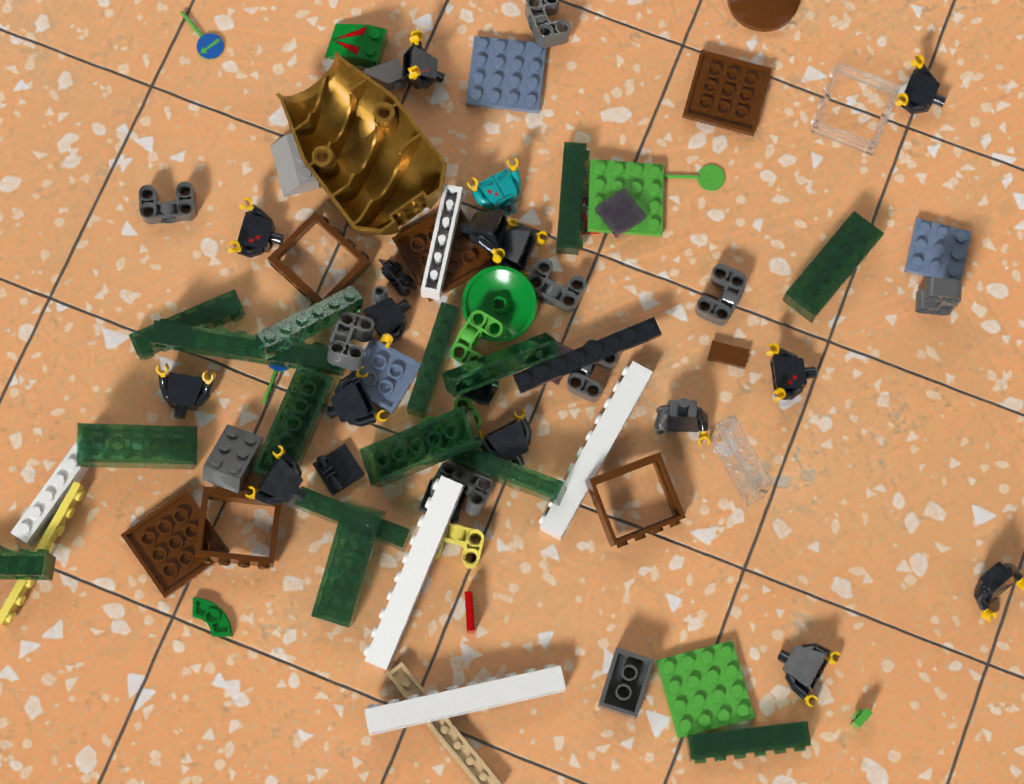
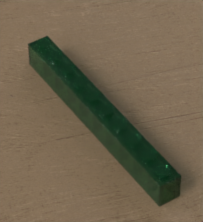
[151,319,344,376]

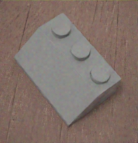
[270,133,320,197]

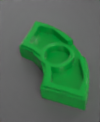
[192,597,233,637]

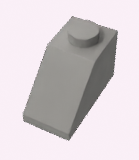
[363,59,406,91]

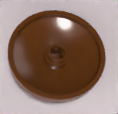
[727,0,800,32]

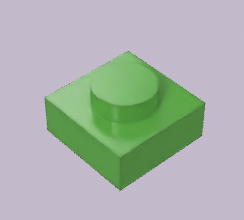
[850,708,873,729]

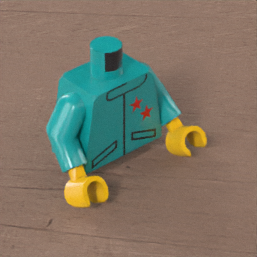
[465,157,522,216]

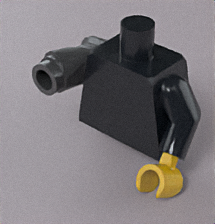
[363,286,412,348]
[654,398,710,446]

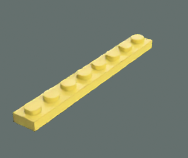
[0,481,85,627]

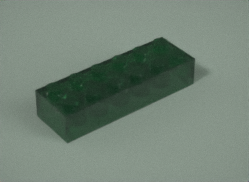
[782,211,884,323]
[252,364,336,478]
[359,406,483,488]
[76,423,197,469]
[311,500,386,628]

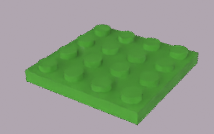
[587,159,664,237]
[656,640,755,739]

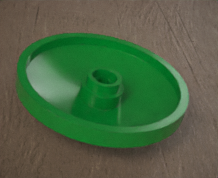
[462,266,538,342]

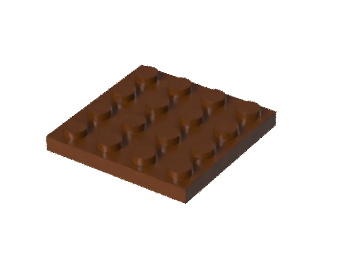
[682,50,772,136]
[392,208,495,302]
[121,489,231,599]

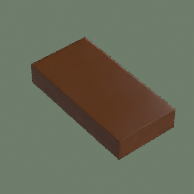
[707,341,749,369]

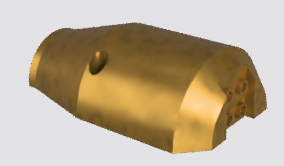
[276,52,447,235]

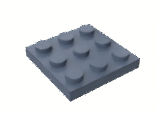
[904,218,972,281]
[350,337,422,414]

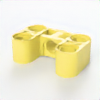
[434,523,484,569]

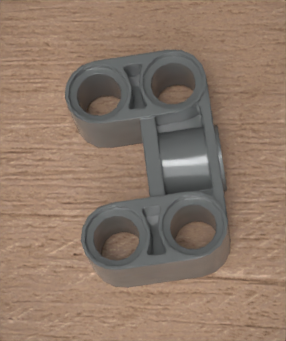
[525,0,571,48]
[139,181,197,224]
[528,258,586,313]
[695,264,747,326]
[915,277,962,316]
[327,312,374,371]
[567,339,618,402]
[430,461,493,516]

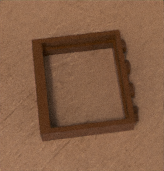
[267,212,370,313]
[585,452,686,548]
[194,486,281,570]

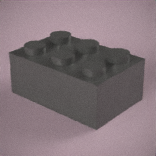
[202,424,263,493]
[598,647,654,720]

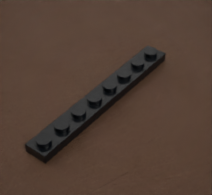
[513,317,662,394]

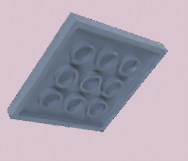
[466,36,546,114]

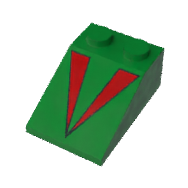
[325,24,388,68]

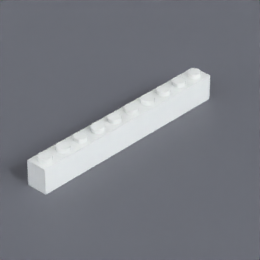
[538,361,653,540]
[364,476,465,670]
[364,664,566,736]

